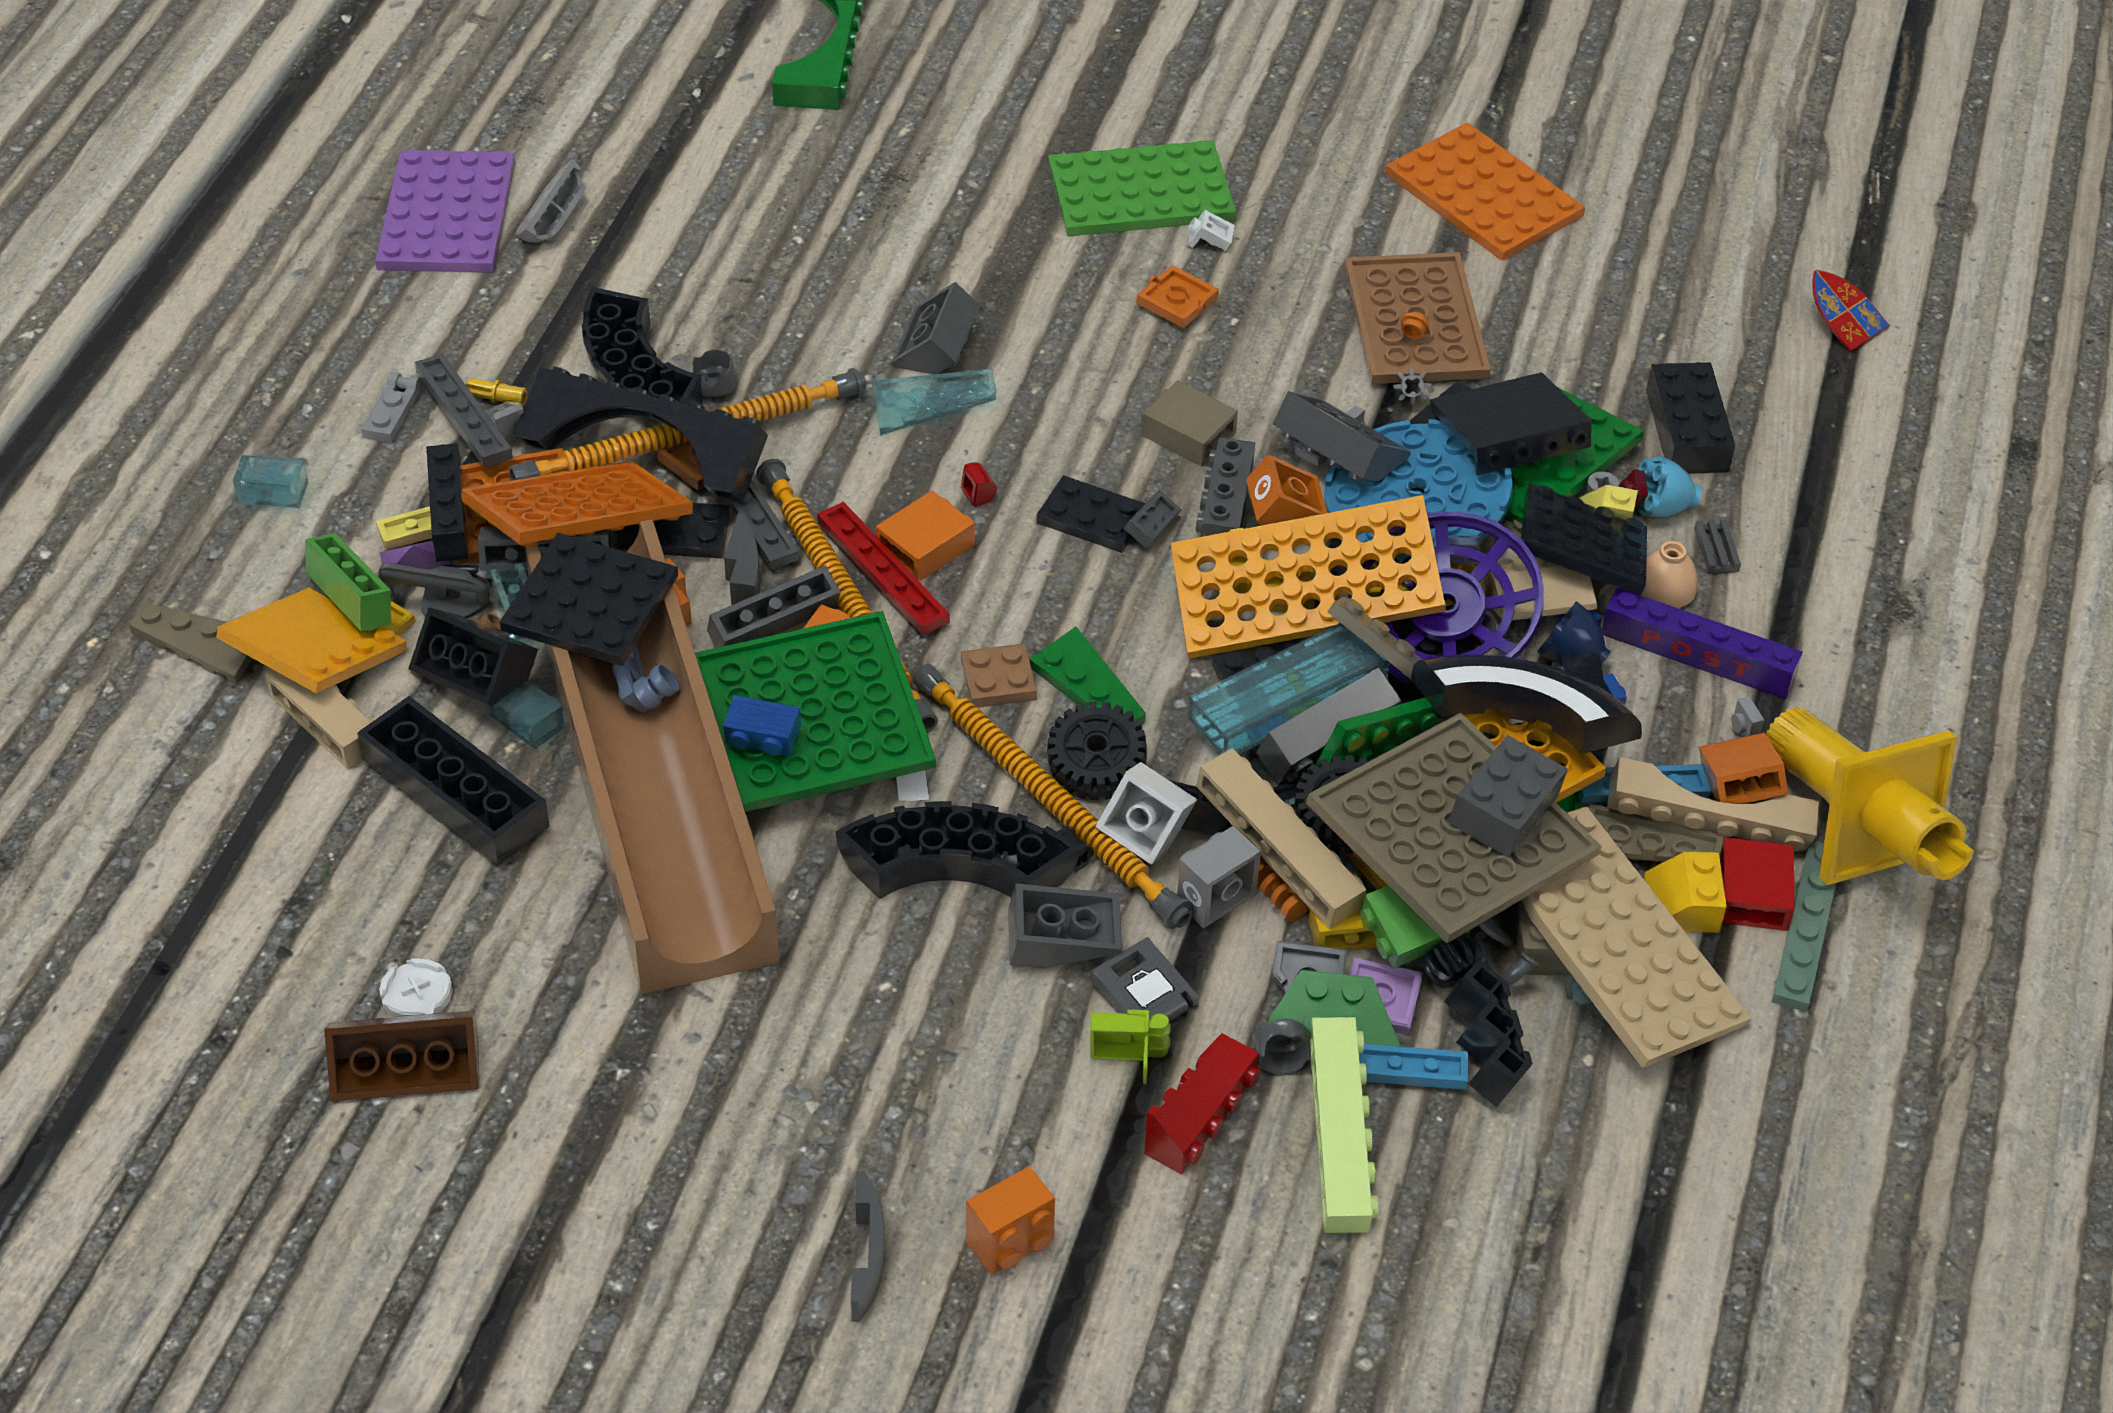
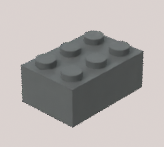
[1448,735,1568,857]

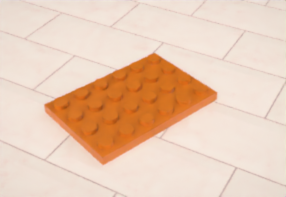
[1385,122,1585,261]
[461,461,693,546]

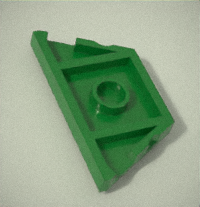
[1268,970,1400,1046]

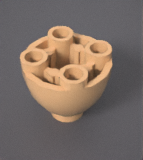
[1641,541,1698,609]

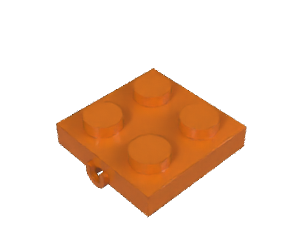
[1136,265,1219,328]

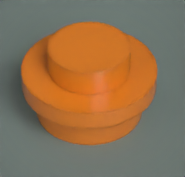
[1401,312,1430,339]

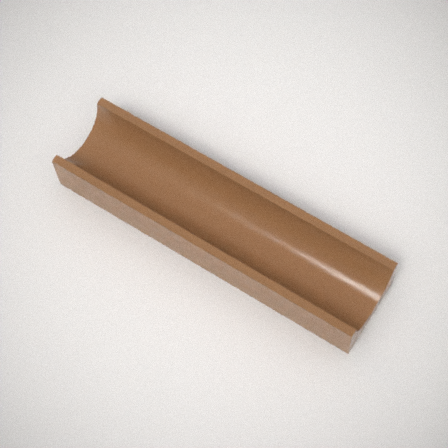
[525,520,780,994]

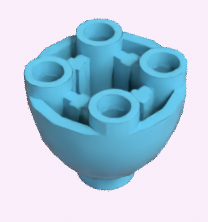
[1637,456,1702,518]

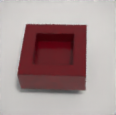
[1619,469,1648,511]

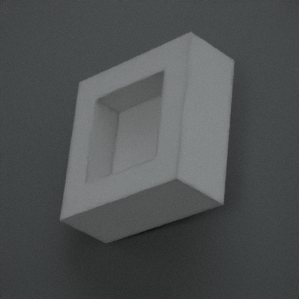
[1731,696,1764,737]

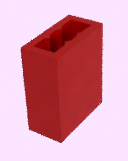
[1719,837,1794,931]

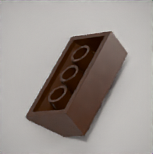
[324,1010,479,1101]

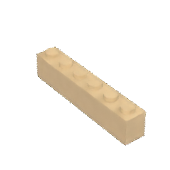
[1196,748,1367,929]

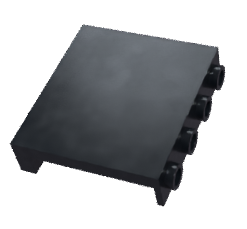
[1430,372,1591,476]

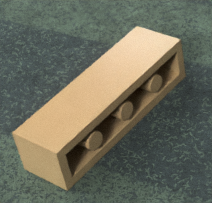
[265,669,374,769]

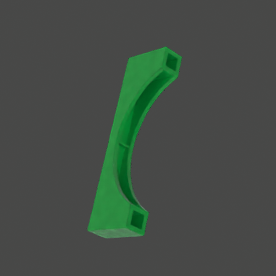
[772,0,863,110]

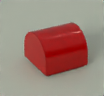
[960,462,997,507]

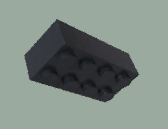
[1646,362,1736,474]

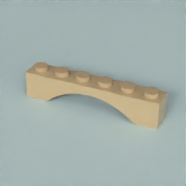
[1607,757,1819,852]

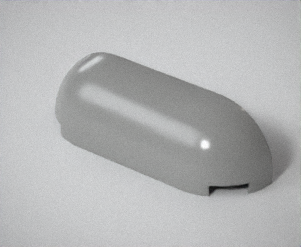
[515,159,585,243]

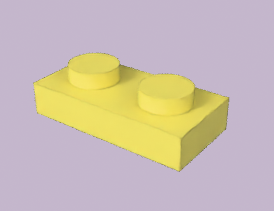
[376,506,432,551]

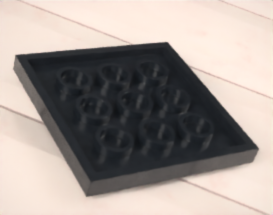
[1521,483,1647,595]
[499,533,678,666]

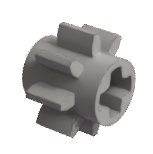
[1393,367,1431,405]

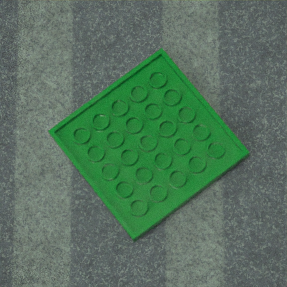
[695,611,936,812]

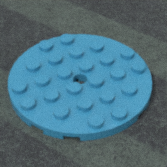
[1324,419,1513,561]

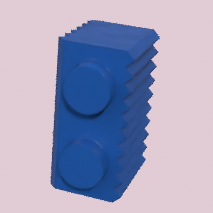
[723,695,802,757]

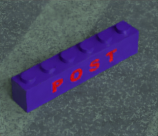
[1602,587,1803,699]

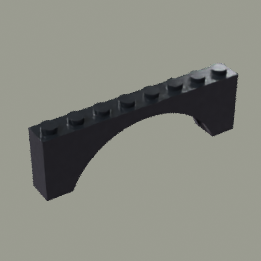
[514,366,768,504]

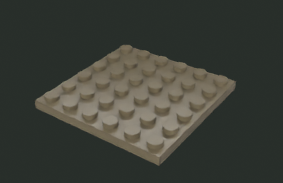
[1306,713,1602,943]

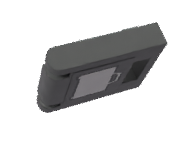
[1090,937,1199,1022]

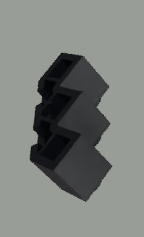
[1444,959,1533,1107]

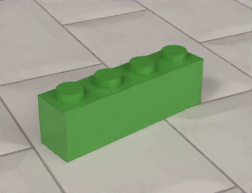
[305,533,391,631]

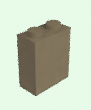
[1141,380,1238,466]

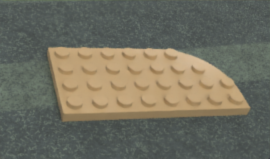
[1522,806,1752,1068]

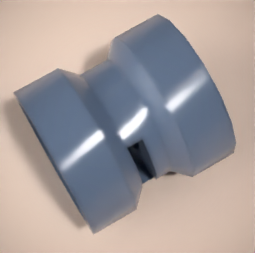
[632,663,680,710]

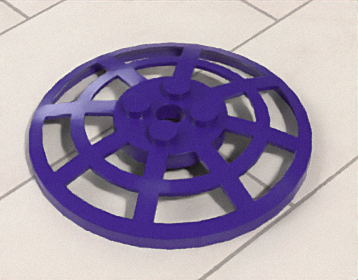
[1348,512,1544,683]

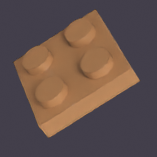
[961,643,1037,707]

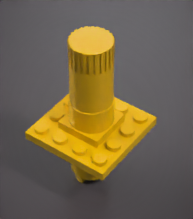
[1766,707,1974,885]

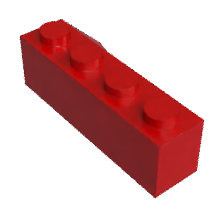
[1144,1033,1261,1175]

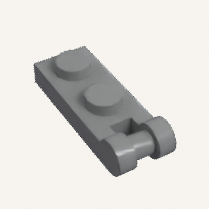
[361,372,422,443]

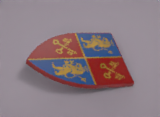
[1812,270,1890,352]

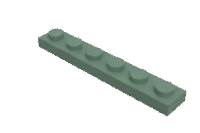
[1771,840,1836,1011]

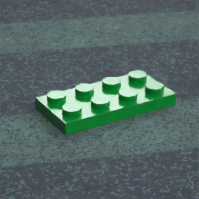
[1316,697,1438,767]

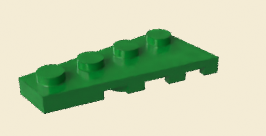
[1030,626,1146,724]

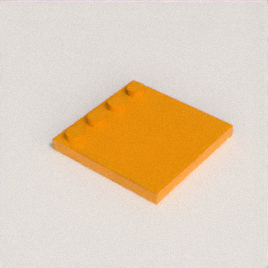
[216,587,407,693]

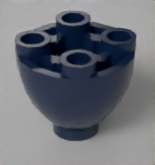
[1537,601,1611,665]

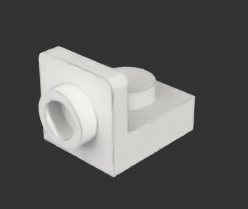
[1187,210,1235,251]

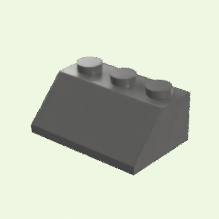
[891,282,980,375]

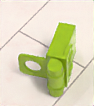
[1090,1010,1171,1084]

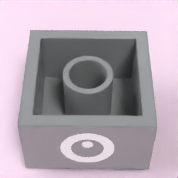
[1177,826,1261,928]

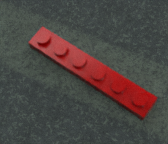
[817,501,950,636]

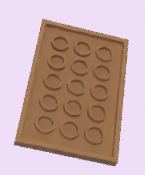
[1344,252,1491,384]

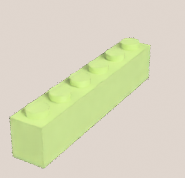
[1309,1017,1378,1233]

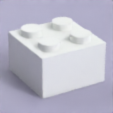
[1095,762,1197,865]

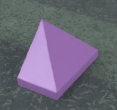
[380,541,450,569]

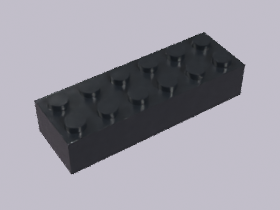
[357,696,550,866]

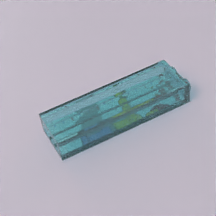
[1188,623,1390,754]

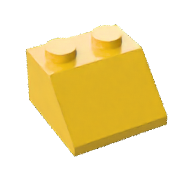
[1643,852,1726,933]

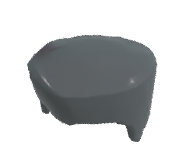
[692,349,739,398]
[1252,1018,1310,1074]

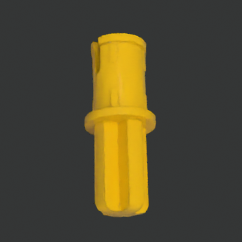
[466,378,528,407]

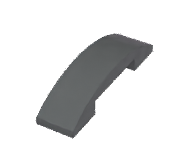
[851,1171,885,1322]

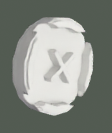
[379,958,453,1017]

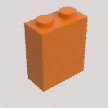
[876,490,975,581]
[1699,733,1788,804]

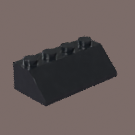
[408,607,538,706]

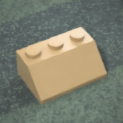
[1484,556,1597,621]

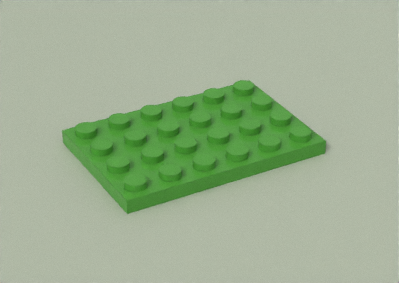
[1048,140,1236,236]

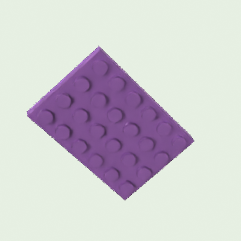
[375,149,515,273]

